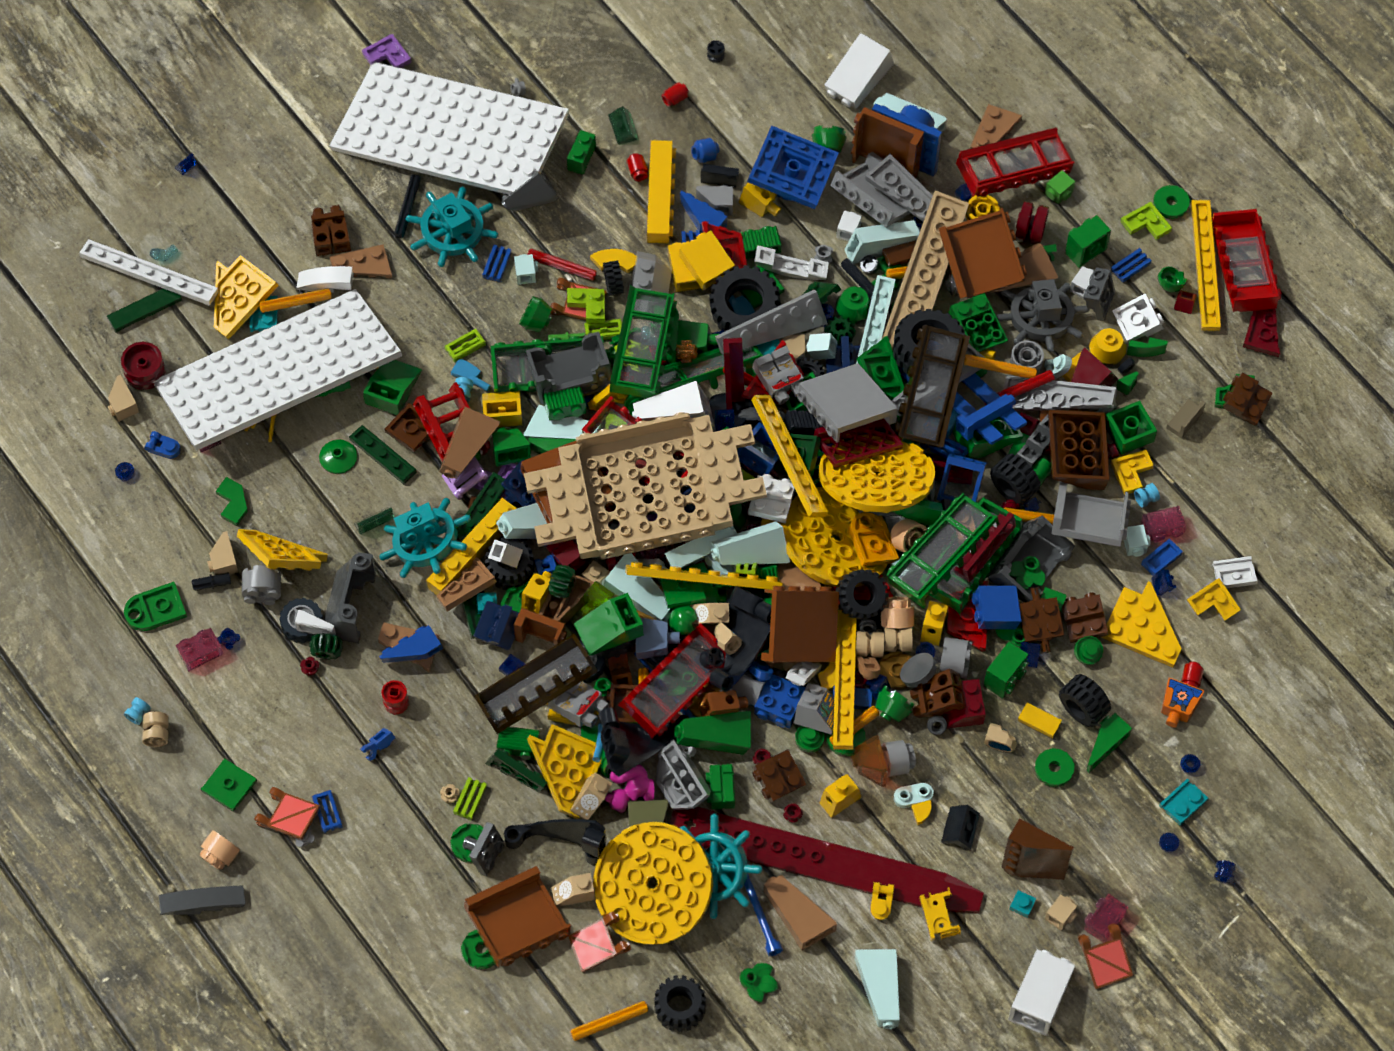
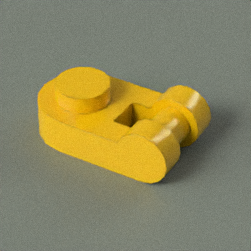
[871,882,894,920]

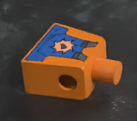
[1161,677,1205,728]

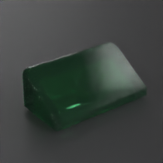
[608,106,639,145]
[354,507,394,534]

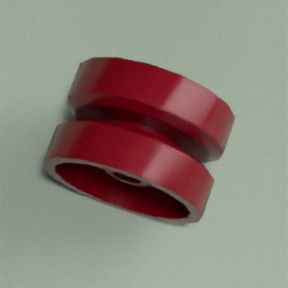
[1015,201,1049,245]
[121,341,166,390]

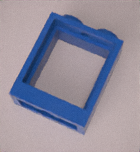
[737,422,780,476]
[937,453,987,511]

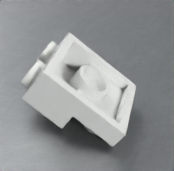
[1112,294,1165,343]
[748,474,795,523]

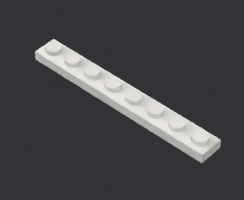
[79,239,219,306]

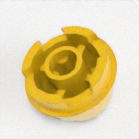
[965,195,1000,221]
[1089,328,1127,365]

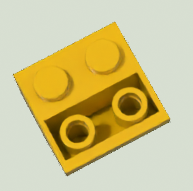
[482,391,522,427]

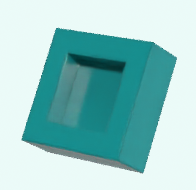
[476,592,497,614]
[1009,890,1036,918]

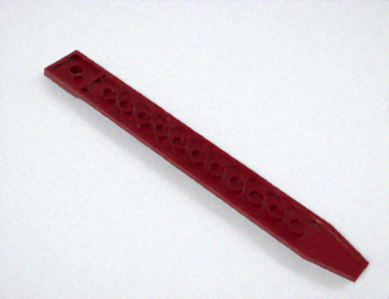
[669,807,984,913]

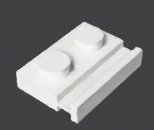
[1212,556,1257,588]

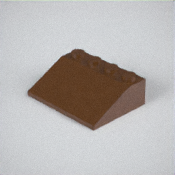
[1048,410,1110,490]
[1001,818,1074,880]

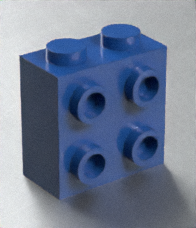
[972,586,1021,629]
[754,674,805,729]

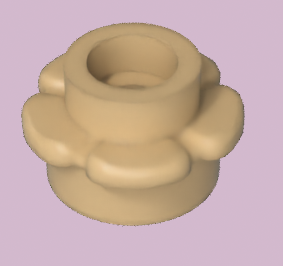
[440,784,460,803]

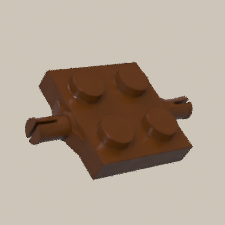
[1019,587,1064,653]

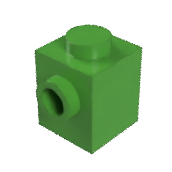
[1045,171,1075,204]

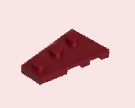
[1243,309,1280,357]

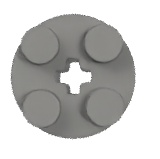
[242,565,281,605]
[940,637,972,679]

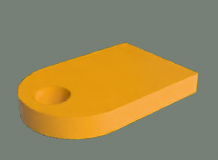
[849,512,899,567]

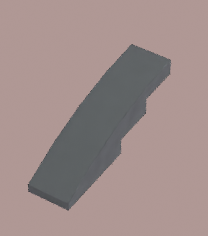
[1016,415,1050,467]
[158,885,245,915]

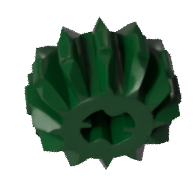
[824,315,856,346]
[548,565,576,599]
[309,633,343,660]

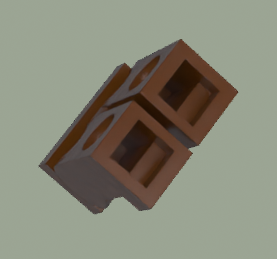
[311,205,351,256]
[910,668,966,718]

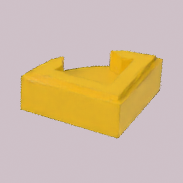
[911,800,931,825]

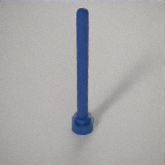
[744,874,783,956]

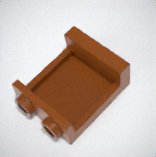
[514,608,567,646]

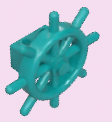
[406,187,499,267]
[379,498,471,578]
[680,814,763,919]

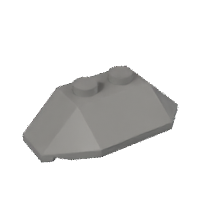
[632,251,672,313]
[656,740,711,810]

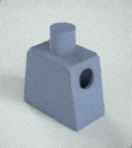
[636,618,680,659]

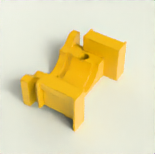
[920,887,961,941]

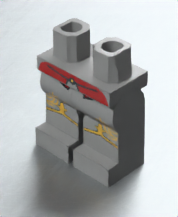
[752,346,803,404]
[548,672,609,728]

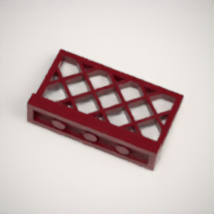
[814,418,903,468]

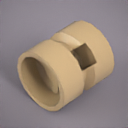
[884,627,913,652]
[856,631,884,658]
[142,712,169,747]

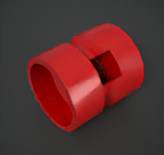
[381,680,409,715]

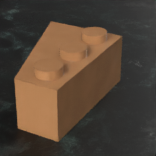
[539,575,596,624]

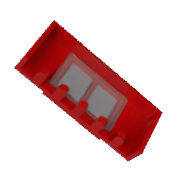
[1212,209,1281,312]

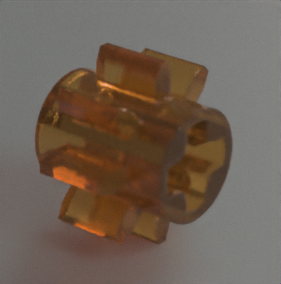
[676,340,697,363]

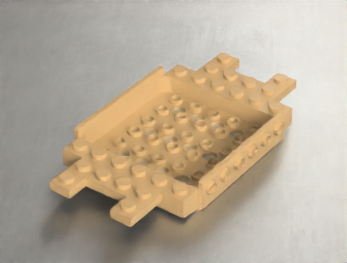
[524,412,767,560]

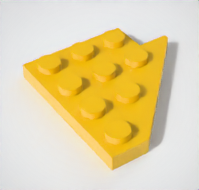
[214,255,279,340]
[237,529,328,571]
[1101,581,1181,668]
[527,724,604,819]

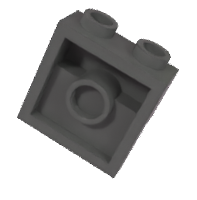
[1083,268,1115,321]

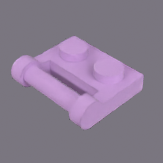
[442,457,489,500]

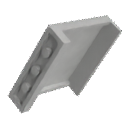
[830,152,911,227]
[797,363,897,443]
[1051,481,1131,547]

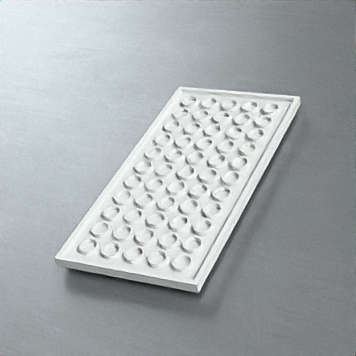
[329,62,570,195]
[154,289,402,451]

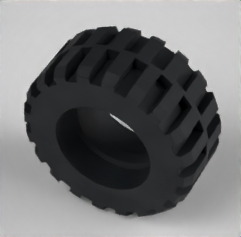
[709,265,781,331]
[893,309,966,381]

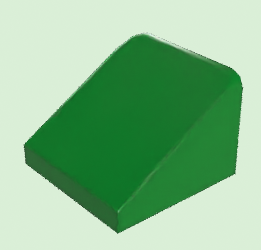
[1116,371,1139,395]

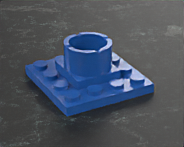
[872,103,942,177]
[747,125,839,209]

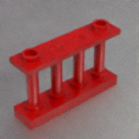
[413,382,490,462]

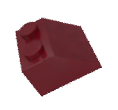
[943,679,986,729]

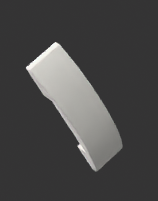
[754,246,829,280]

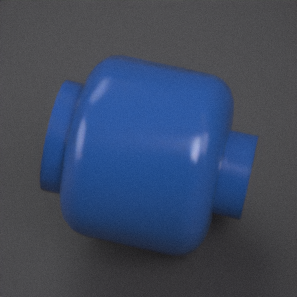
[691,138,720,163]

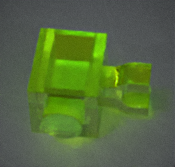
[581,581,614,617]

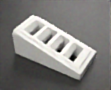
[295,610,336,635]

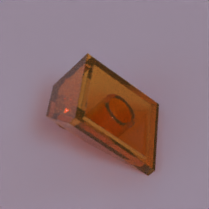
[851,735,888,787]

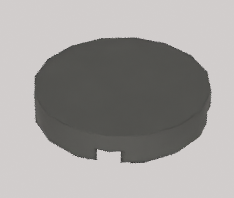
[900,653,937,688]

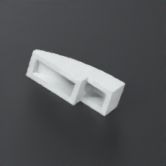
[297,266,354,293]

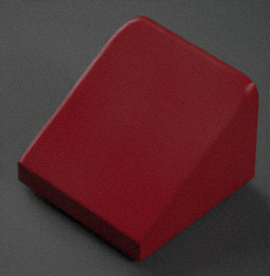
[1174,290,1197,314]
[1020,412,1040,436]

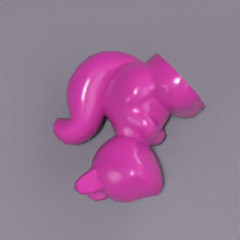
[604,764,654,814]

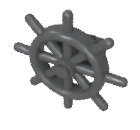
[996,279,1090,352]

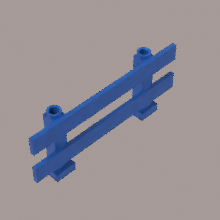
[897,340,1027,445]

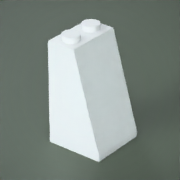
[824,33,894,109]
[632,381,716,431]
[1008,949,1075,1036]

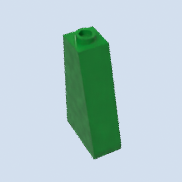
[675,711,751,755]

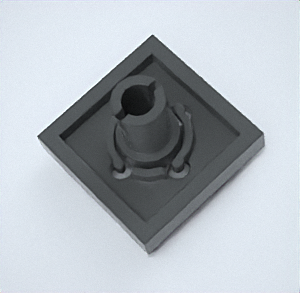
[463,822,504,876]

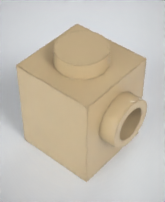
[1045,894,1077,931]

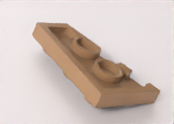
[970,104,1022,149]
[330,244,392,278]
[436,557,496,612]
[378,622,440,672]

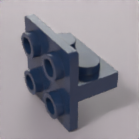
[826,336,860,374]
[501,460,536,507]
[474,601,519,650]

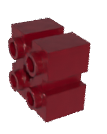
[545,539,589,576]

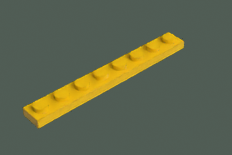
[1191,200,1221,331]
[751,395,828,517]
[625,562,783,589]
[833,610,857,749]

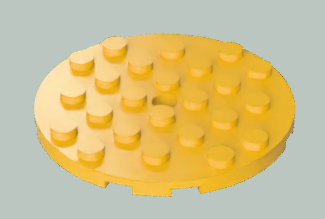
[819,434,935,513]
[780,487,888,588]
[593,822,713,945]

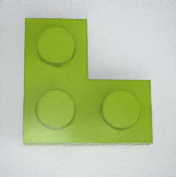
[1120,202,1172,240]
[567,288,605,323]

